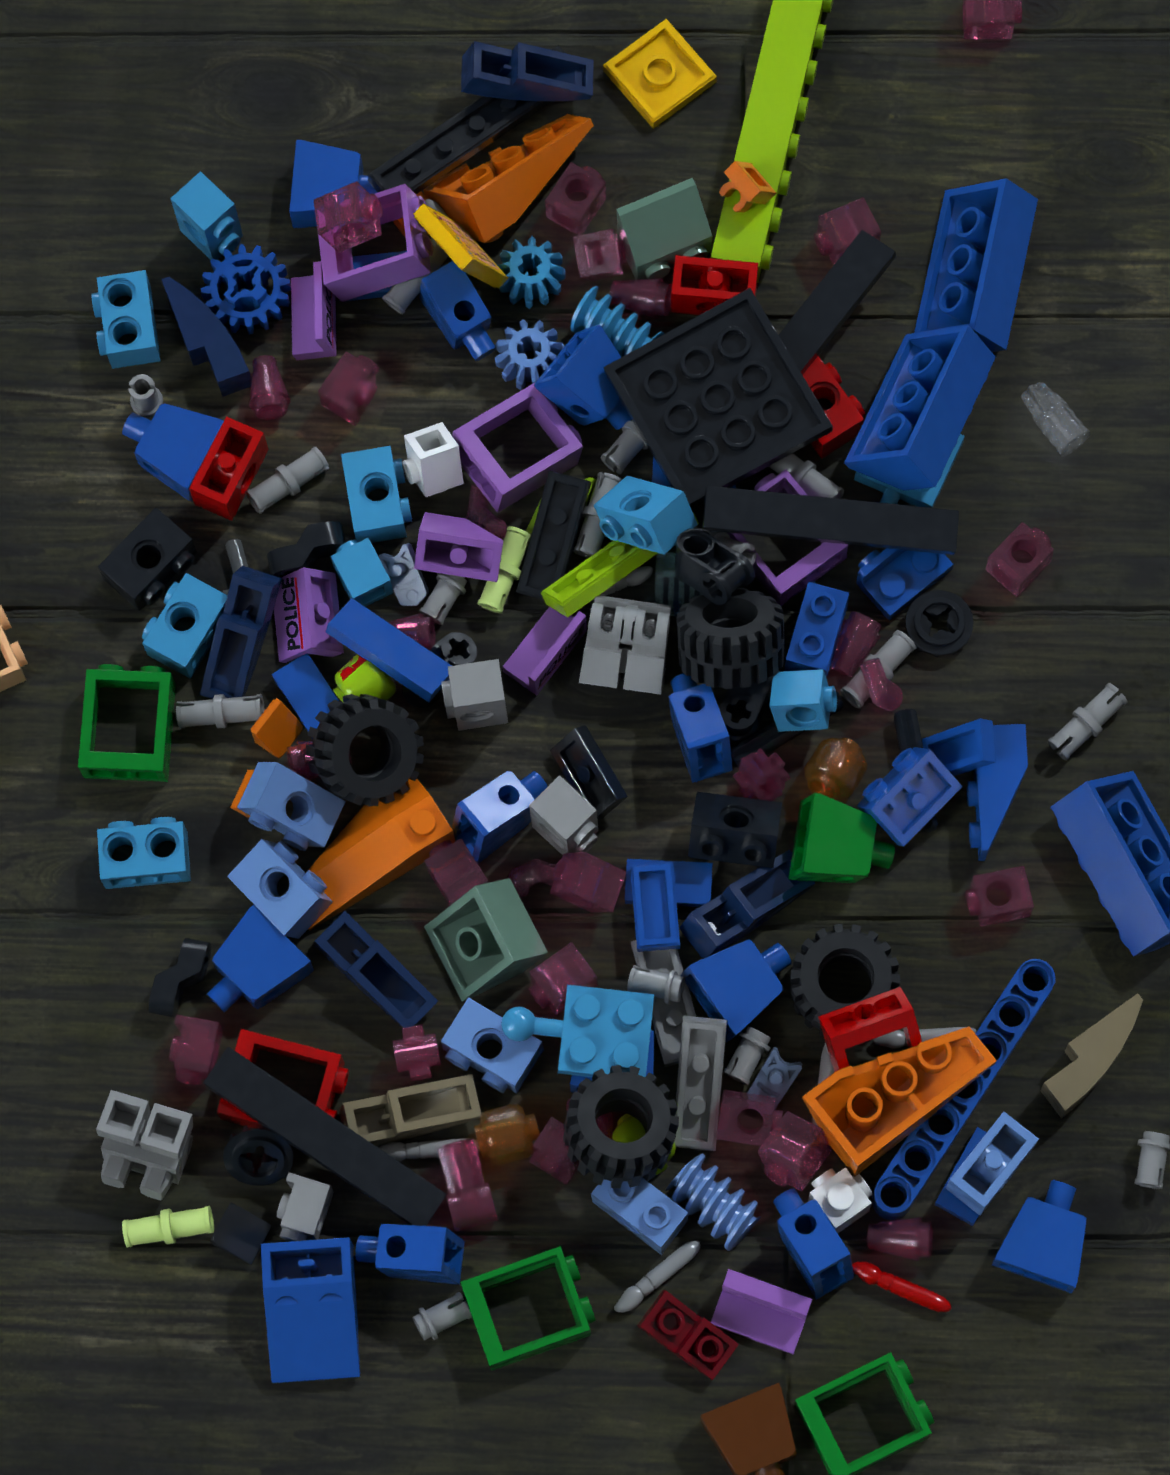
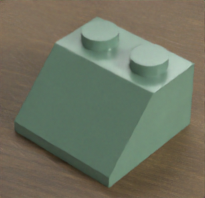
[616,177,713,283]
[424,878,548,1001]

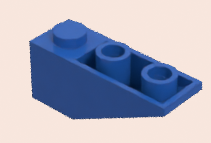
[967,724,1028,861]

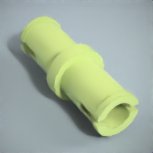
[477,526,531,614]
[122,1206,214,1248]

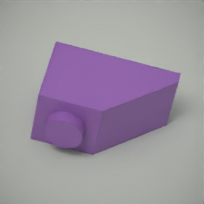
[414,512,504,582]

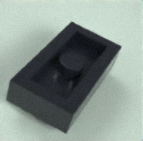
[550,725,628,820]

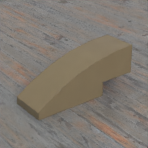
[1040,993,1143,1118]
[339,1074,482,1147]

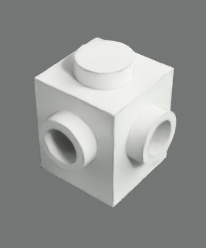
[403,422,464,497]
[808,1167,873,1233]

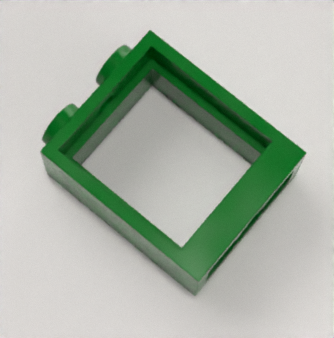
[78,664,176,782]
[460,1246,596,1371]
[794,1352,935,1475]

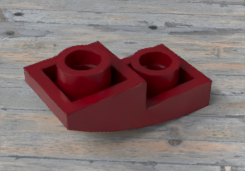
[637,1290,739,1380]

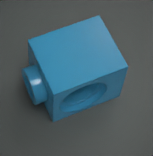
[331,538,394,607]
[769,669,837,732]

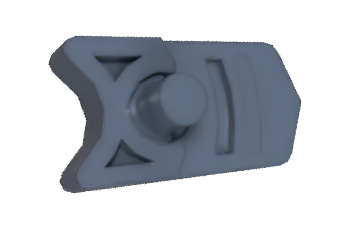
[378,543,429,606]
[746,1047,802,1113]

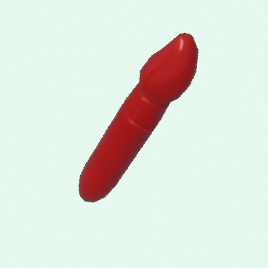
[852,1262,952,1312]

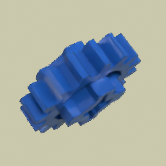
[201,244,291,334]

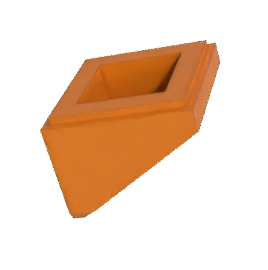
[251,698,303,758]

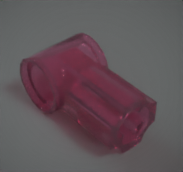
[437,1138,498,1232]

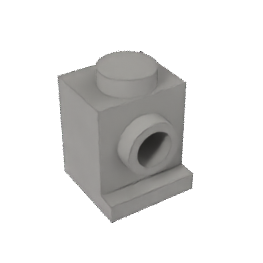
[277,1172,334,1242]

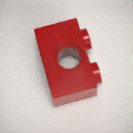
[671,255,758,315]
[803,356,865,459]
[189,416,269,521]

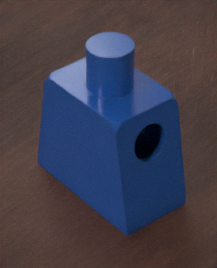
[289,140,378,228]
[419,261,496,361]
[534,324,631,430]
[122,403,224,502]
[668,673,733,783]
[452,771,548,864]
[207,904,314,1013]
[680,939,792,1043]
[992,1180,1087,1293]
[773,1189,854,1300]
[356,1224,465,1285]

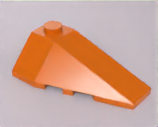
[423,114,594,243]
[306,779,456,931]
[802,1026,997,1177]

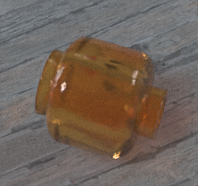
[804,738,867,800]
[474,1103,541,1165]

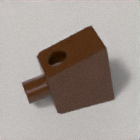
[700,1382,796,1475]

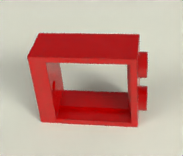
[818,987,922,1072]
[217,1029,349,1130]

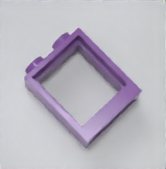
[316,184,433,302]
[452,383,583,513]
[727,469,848,606]

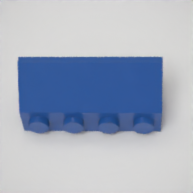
[914,178,1038,352]
[844,325,996,491]
[1051,771,1170,957]

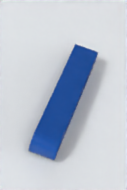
[872,959,1055,1220]

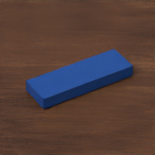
[326,598,452,702]

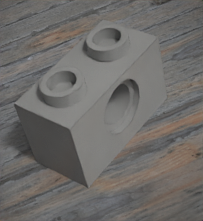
[441,659,508,731]
[529,775,598,861]

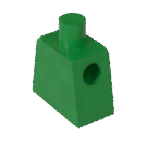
[789,792,895,883]

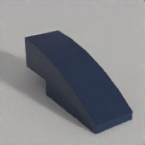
[461,41,594,101]
[162,277,253,397]
[200,566,282,699]
[679,850,815,959]
[312,911,438,1032]

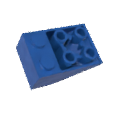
[261,1237,361,1384]

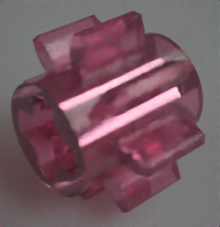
[733,749,790,801]
[393,1025,441,1081]

